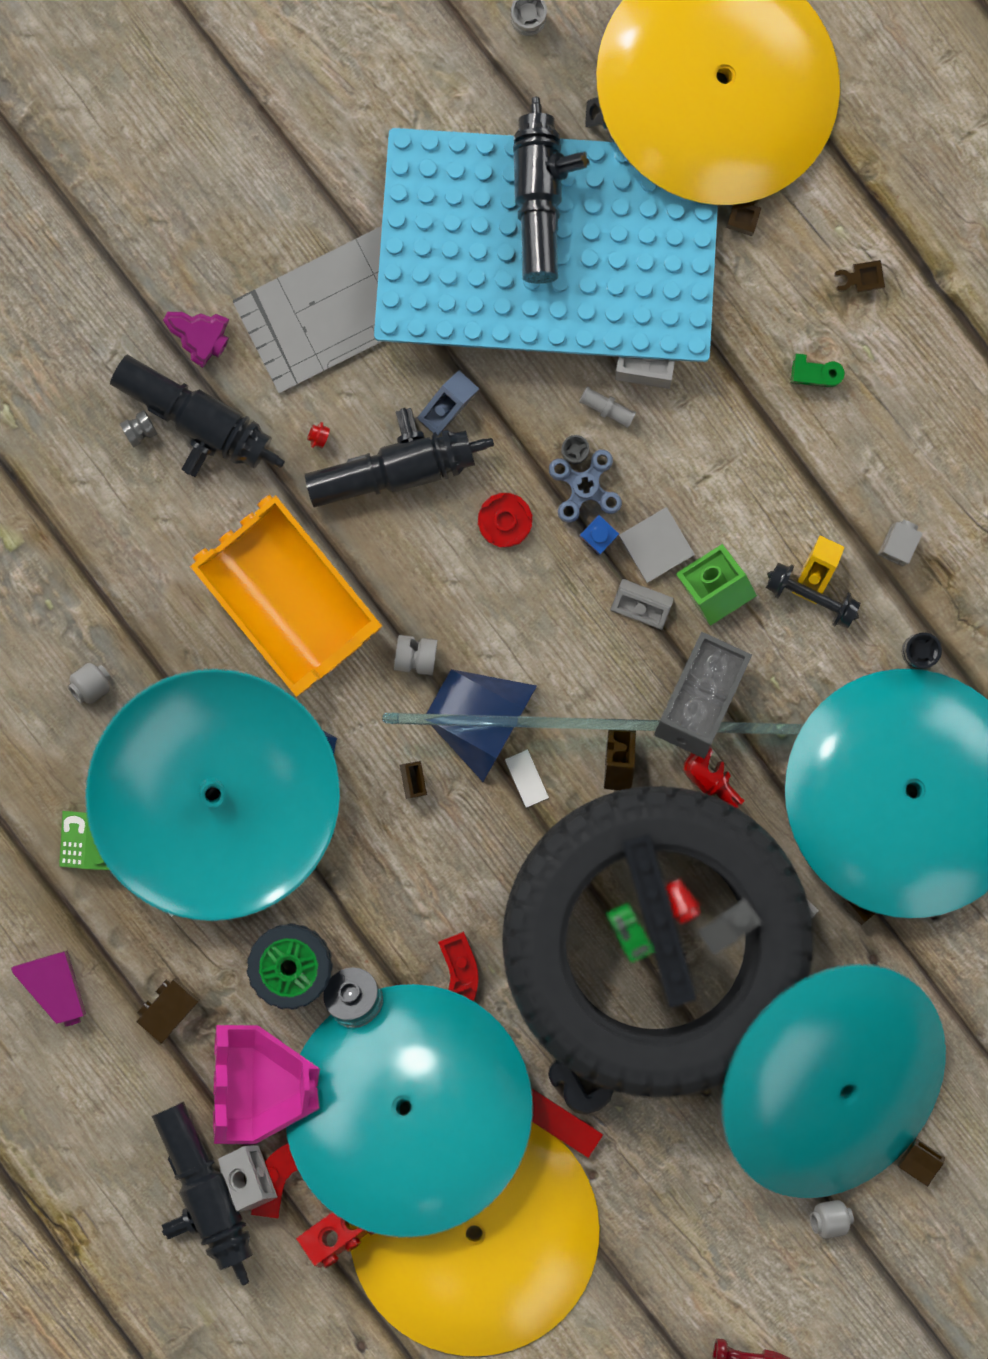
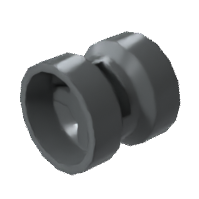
[120,410,158,448]
[561,435,589,465]

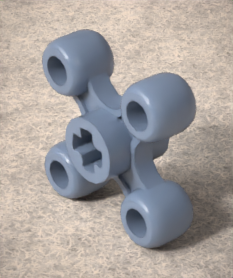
[549,450,622,523]

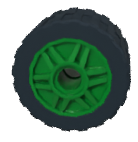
[247,923,333,1010]

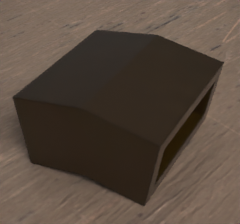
[400,761,427,799]
[897,1138,945,1187]

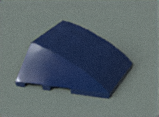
[424,669,537,782]

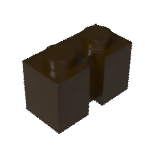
[604,726,636,791]
[136,978,200,1044]

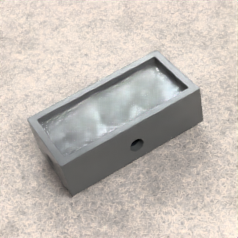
[654,631,752,759]

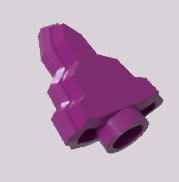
[163,312,229,368]

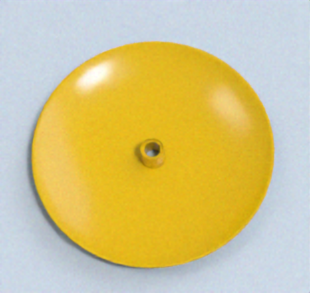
[596,0,840,205]
[349,1122,599,1356]

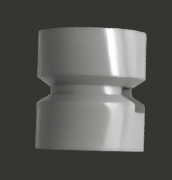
[511,0,547,36]
[394,635,438,676]

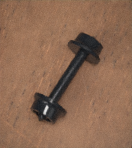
[765,563,861,628]

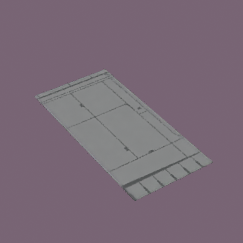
[233,226,382,393]

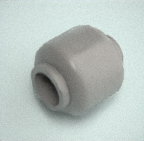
[68,663,111,704]
[810,1200,854,1239]

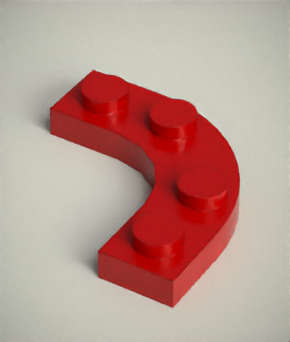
[438,931,478,1001]
[251,1143,298,1219]

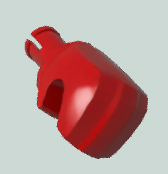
[683,747,745,808]

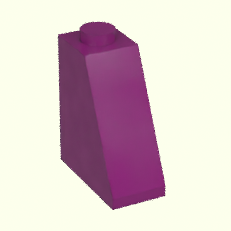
[11,950,86,1027]

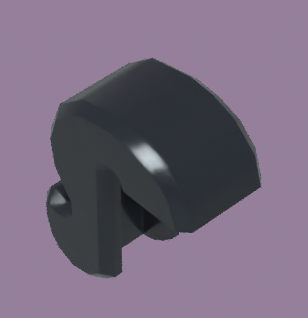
[548,1060,614,1115]

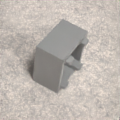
[615,357,675,389]

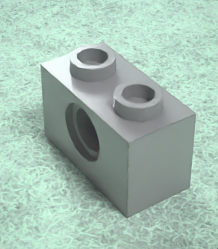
[878,520,923,567]
[218,1145,277,1212]

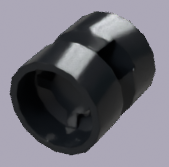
[901,632,942,669]

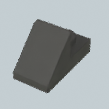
[697,899,761,955]

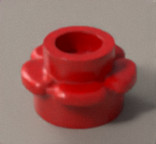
[307,422,330,449]

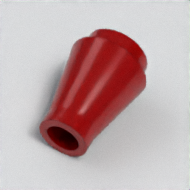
[666,879,701,924]

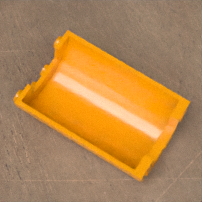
[190,494,383,697]

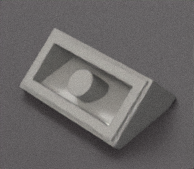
[610,579,674,630]

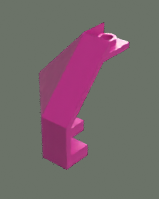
[213,1025,320,1144]

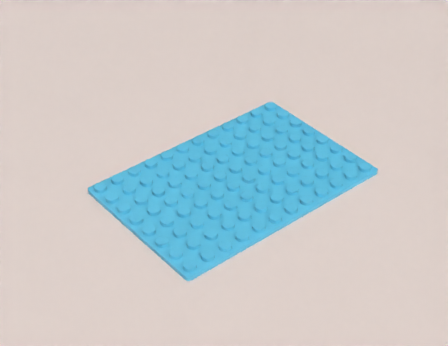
[374,128,718,362]

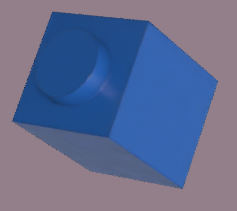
[579,515,619,556]

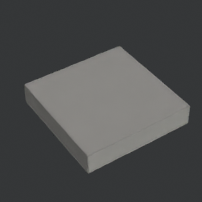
[619,507,695,583]

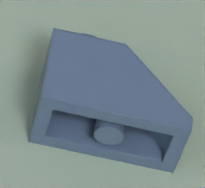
[417,371,479,436]

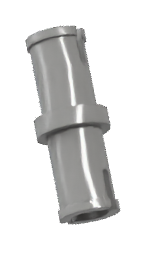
[579,386,636,428]

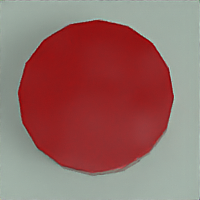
[478,493,533,548]

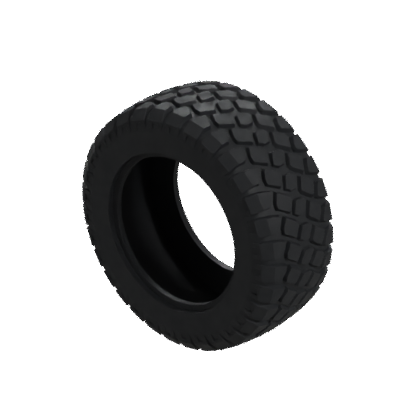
[502,786,813,1098]

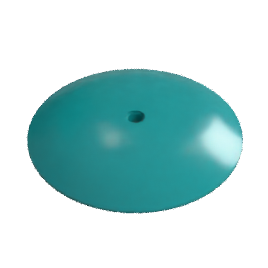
[85,669,340,921]
[785,669,988,918]
[722,964,946,1198]
[286,984,533,1237]

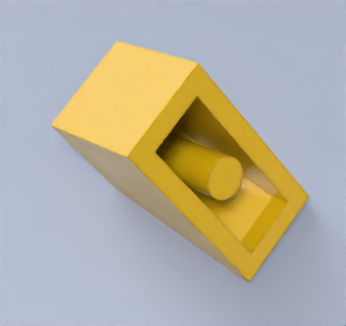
[791,535,845,605]

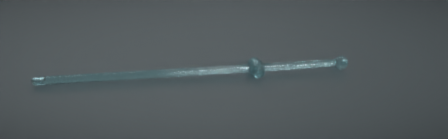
[382,713,806,735]

